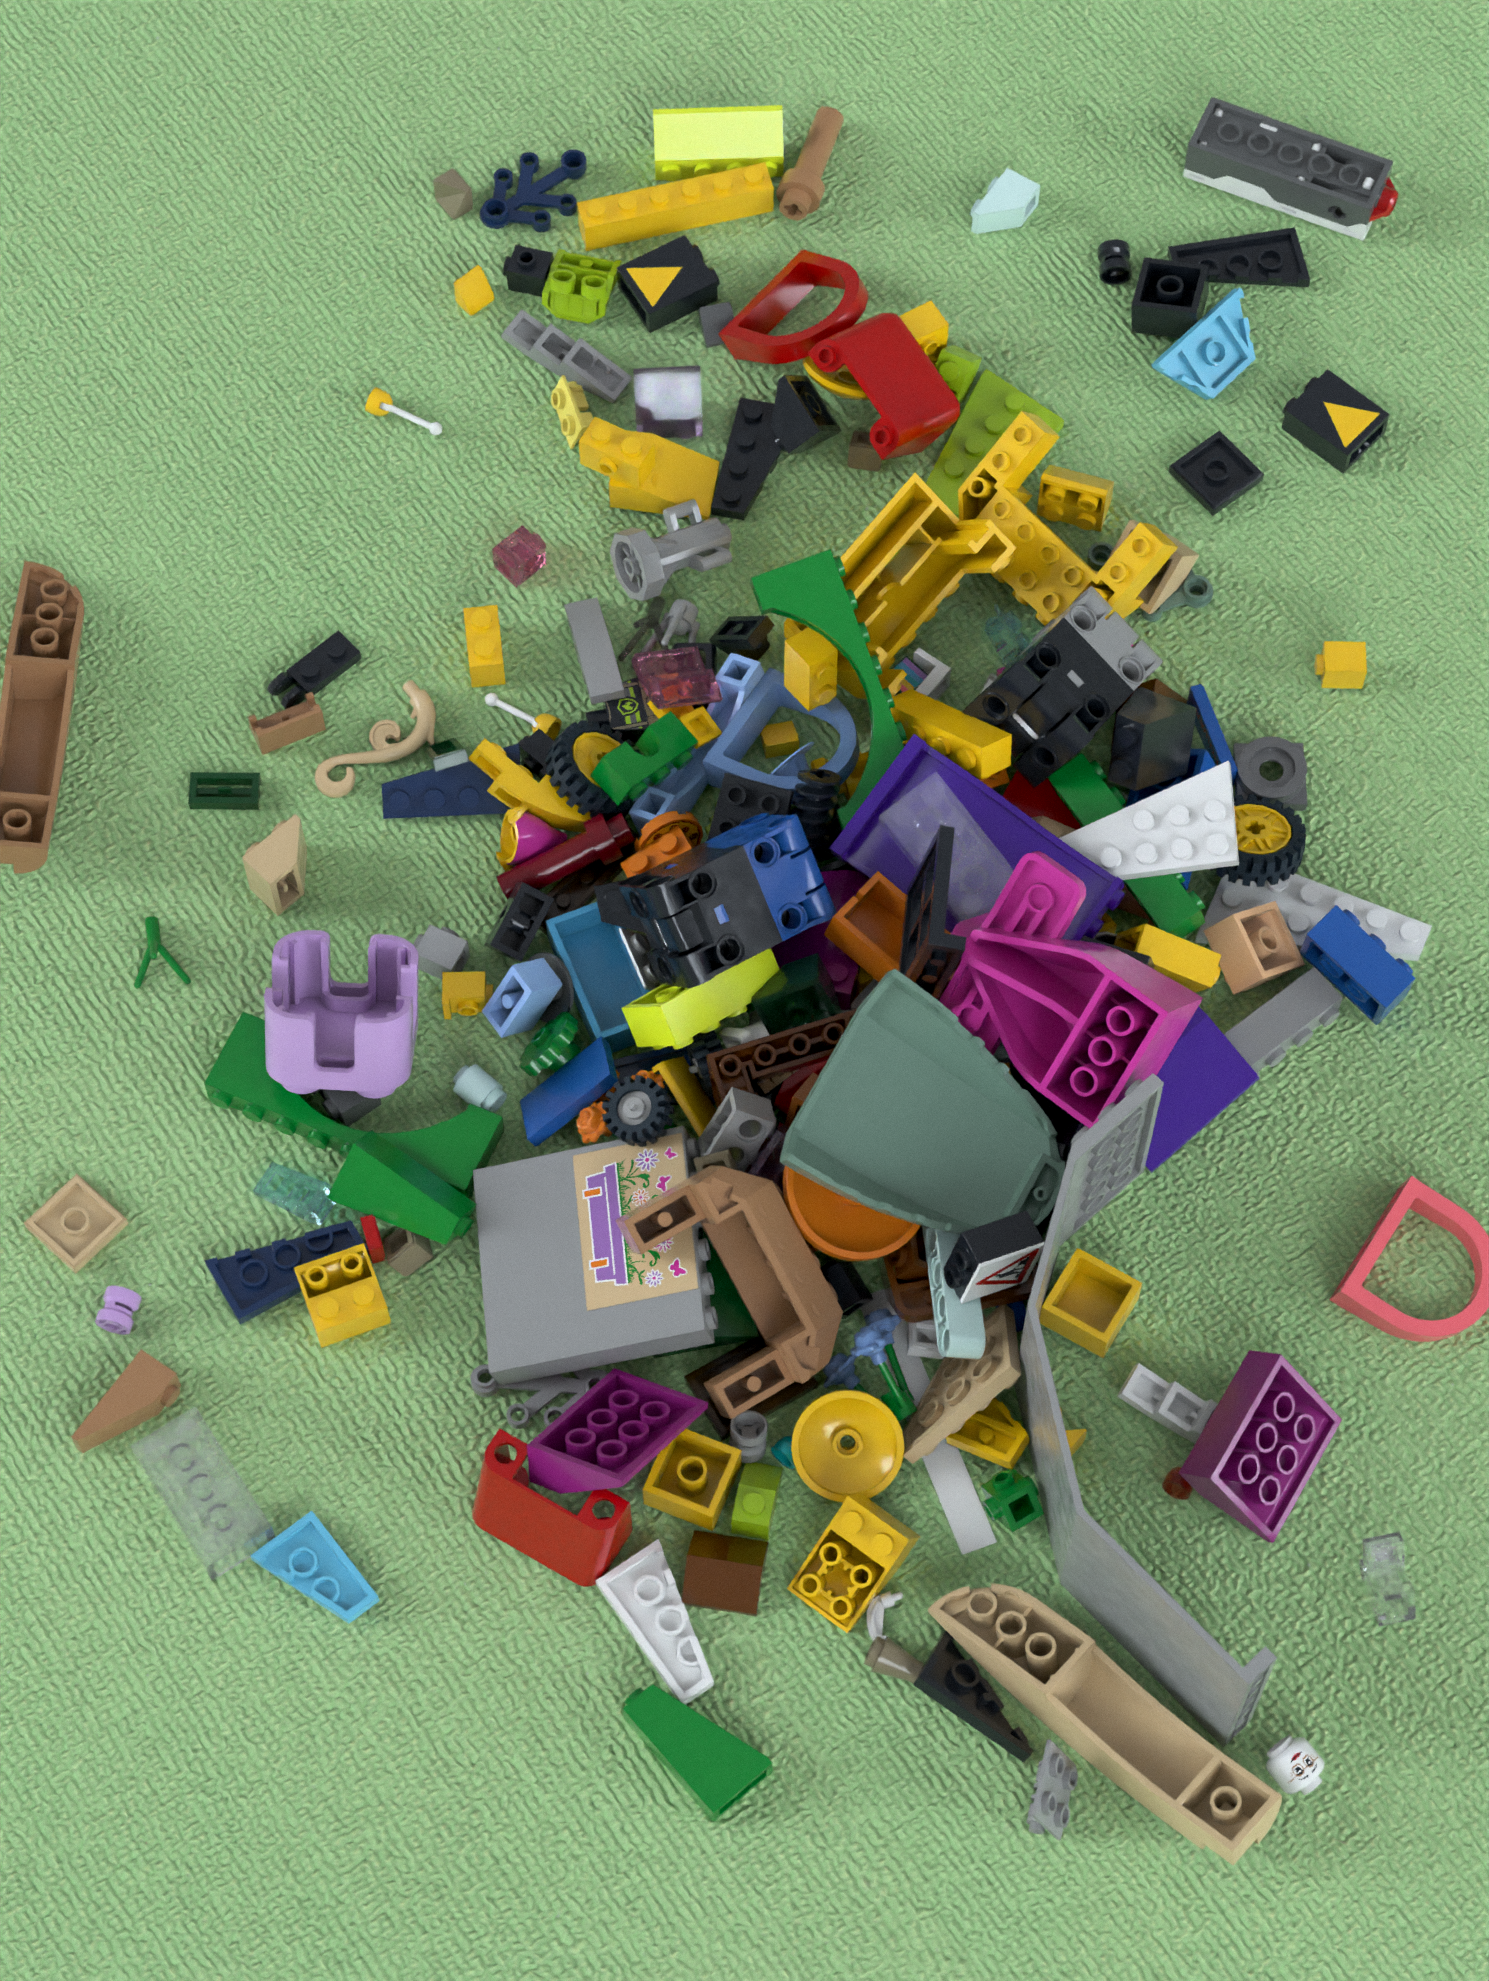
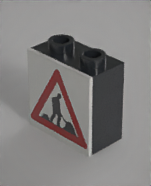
[943,1210,1045,1304]

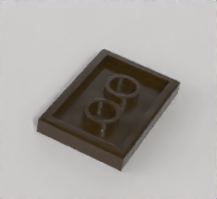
[684,1334,818,1441]

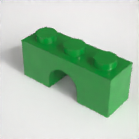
[590,711,699,806]

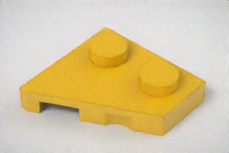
[945,1397,1030,1470]

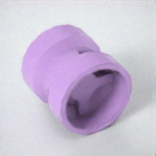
[95,1286,142,1335]

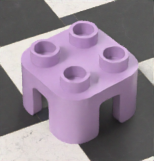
[264,930,419,1099]

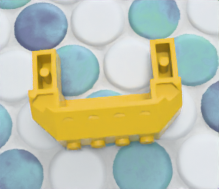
[958,411,1178,626]

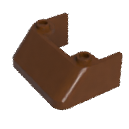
[876,1255,1038,1323]

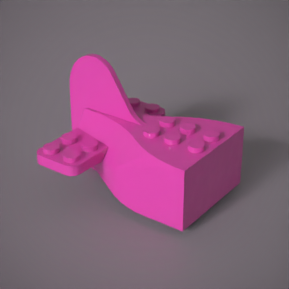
[939,851,1203,1129]

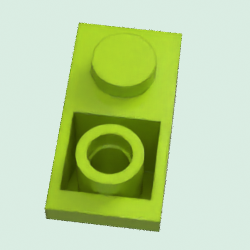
[935,345,982,405]

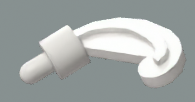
[867,1591,903,1641]

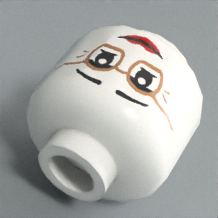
[1266,1735,1324,1795]

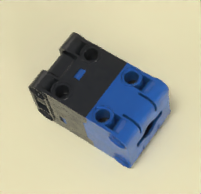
[617,813,837,988]

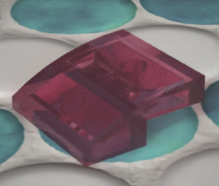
[631,646,723,709]

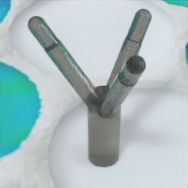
[618,596,669,662]

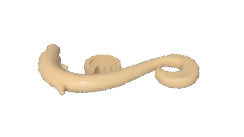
[315,680,436,798]

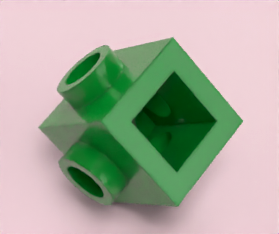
[981,1468,1044,1532]

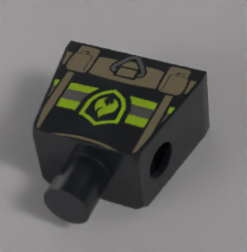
[585,672,659,747]

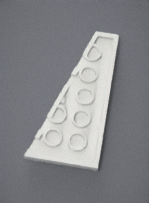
[1059,761,1239,880]
[1195,874,1432,961]

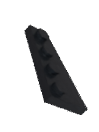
[1167,227,1310,288]

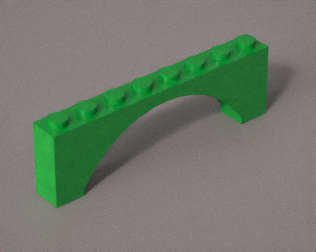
[750,549,907,830]
[204,1012,504,1199]

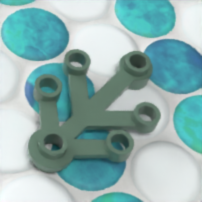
[1087,542,1213,622]

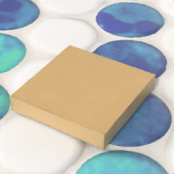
[24,1174,129,1274]

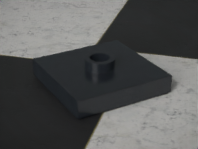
[1169,430,1264,516]

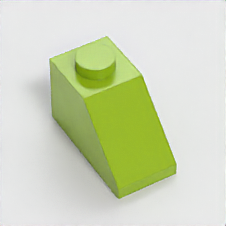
[731,1462,783,1540]

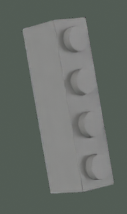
[1224,967,1343,1076]

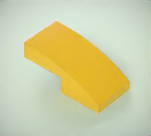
[647,685,722,749]

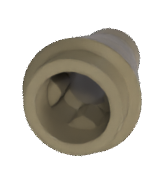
[864,1636,924,1683]

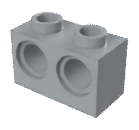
[698,1087,776,1172]

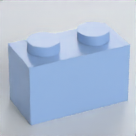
[482,958,563,1038]

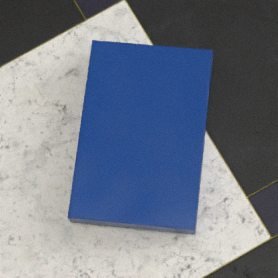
[520,1036,618,1147]

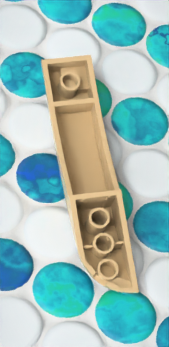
[928,1583,1282,1866]

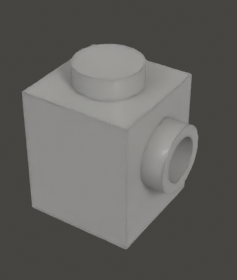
[413,924,470,980]

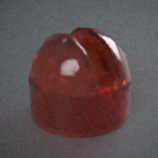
[1162,1467,1194,1500]

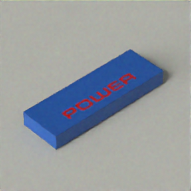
[1187,684,1238,785]

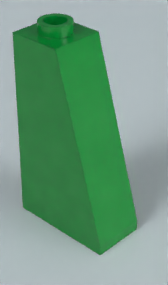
[327,1130,477,1245]
[622,1684,773,1822]

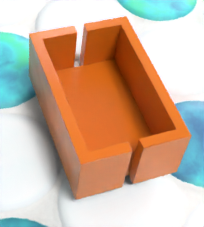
[824,871,951,982]

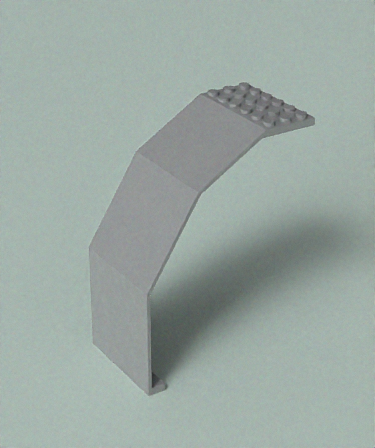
[1014,1073,1277,1747]

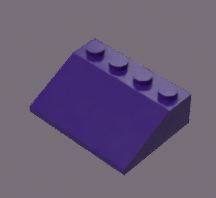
[1145,1006,1260,1173]

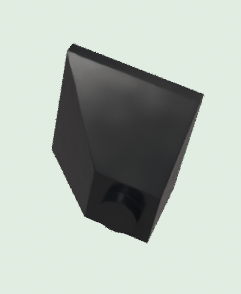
[771,375,842,454]

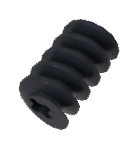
[790,769,842,847]

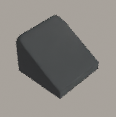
[699,302,734,348]

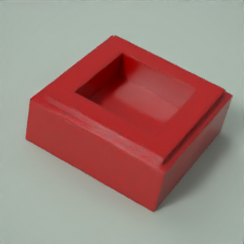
[360,1215,386,1264]

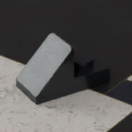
[709,616,775,661]

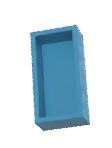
[546,902,650,1053]

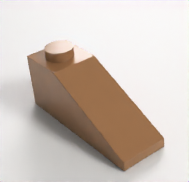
[71,1350,181,1453]

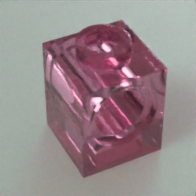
[492,525,546,588]

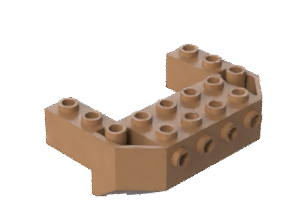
[615,1165,843,1419]

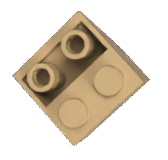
[242,814,307,916]

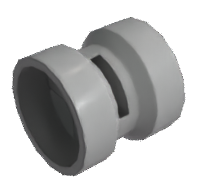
[729,1410,768,1463]

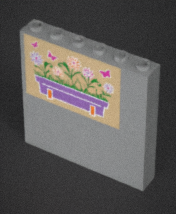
[473,1126,718,1386]

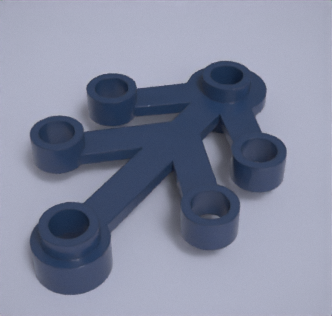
[480,149,587,232]

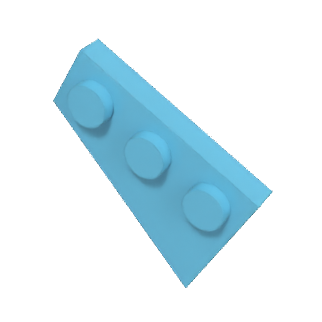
[250,1511,380,1624]

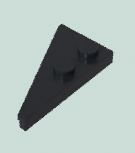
[913,1630,1033,1763]

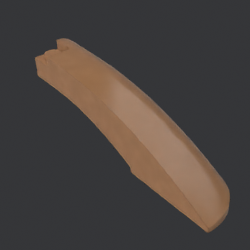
[0,561,84,873]

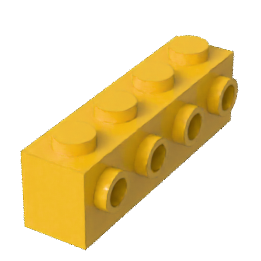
[890,689,1012,779]

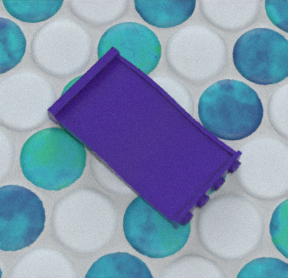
[830,734,1125,941]

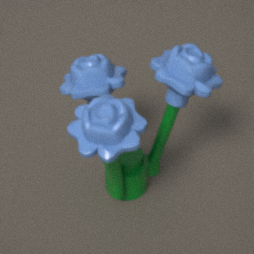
[822,1308,918,1421]

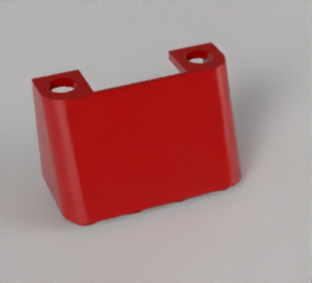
[472,1428,633,1587]

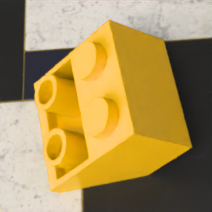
[1036,464,1114,532]
[294,1243,391,1348]

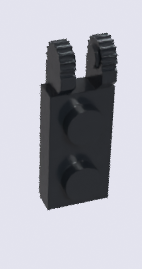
[267,630,361,709]

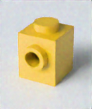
[1315,641,1367,689]

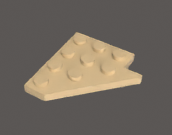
[902,1304,1021,1464]

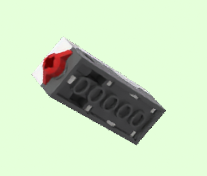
[1183,97,1399,241]

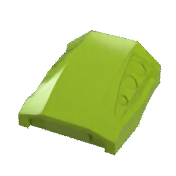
[541,249,622,324]

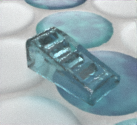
[253,1162,336,1226]

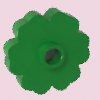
[519,1012,581,1076]

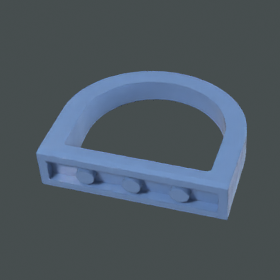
[702,668,860,804]

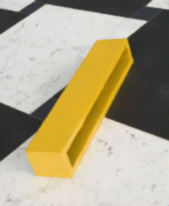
[577,162,774,251]

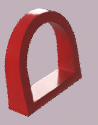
[718,250,868,364]

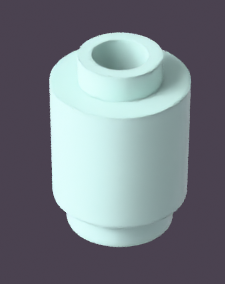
[453,1064,507,1113]

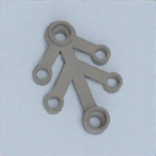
[470,1364,608,1429]

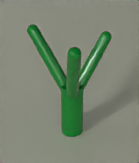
[134,916,191,989]

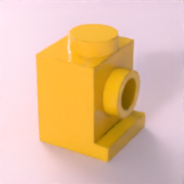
[442,971,494,1019]

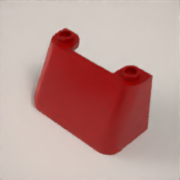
[808,312,960,460]

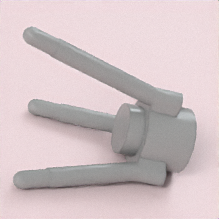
[632,599,700,669]

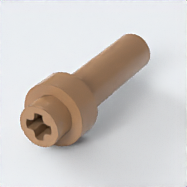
[776,106,844,220]

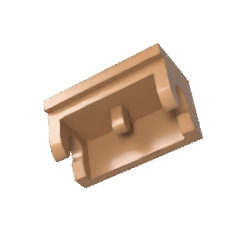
[248,692,326,755]

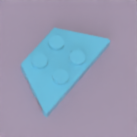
[1151,287,1256,400]

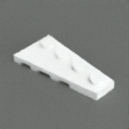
[596,1539,714,1705]

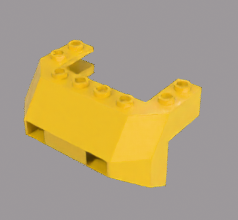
[784,473,1016,699]

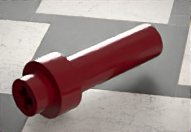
[496,813,635,900]

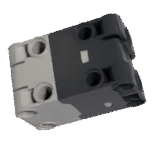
[962,586,1163,788]

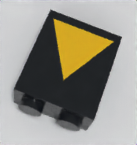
[617,235,720,333]
[1282,369,1390,474]

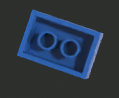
[1299,905,1416,1025]

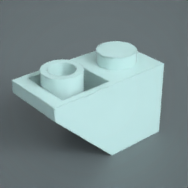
[970,168,1040,234]

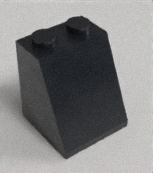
[1108,687,1197,791]

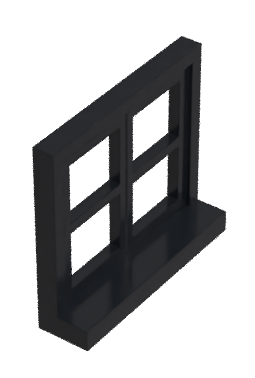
[898,825,966,999]

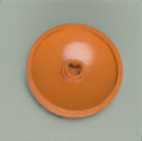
[783,1165,921,1261]

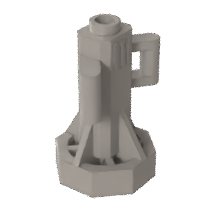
[610,499,732,601]

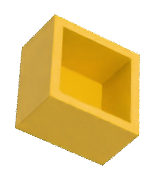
[1039,1247,1142,1358]

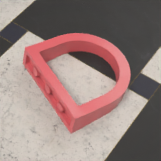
[1329,1176,1489,1342]

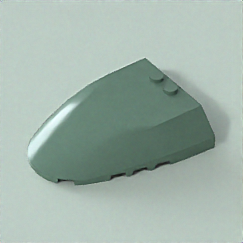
[779,969,1065,1235]

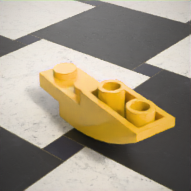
[468,738,590,833]

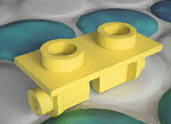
[551,375,593,449]

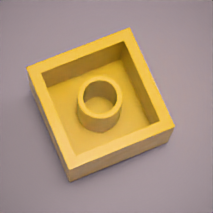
[642,1429,742,1531]

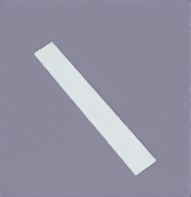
[861,1289,997,1555]

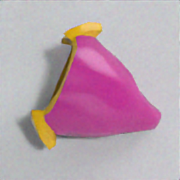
[496,805,567,871]

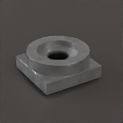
[1233,736,1307,811]

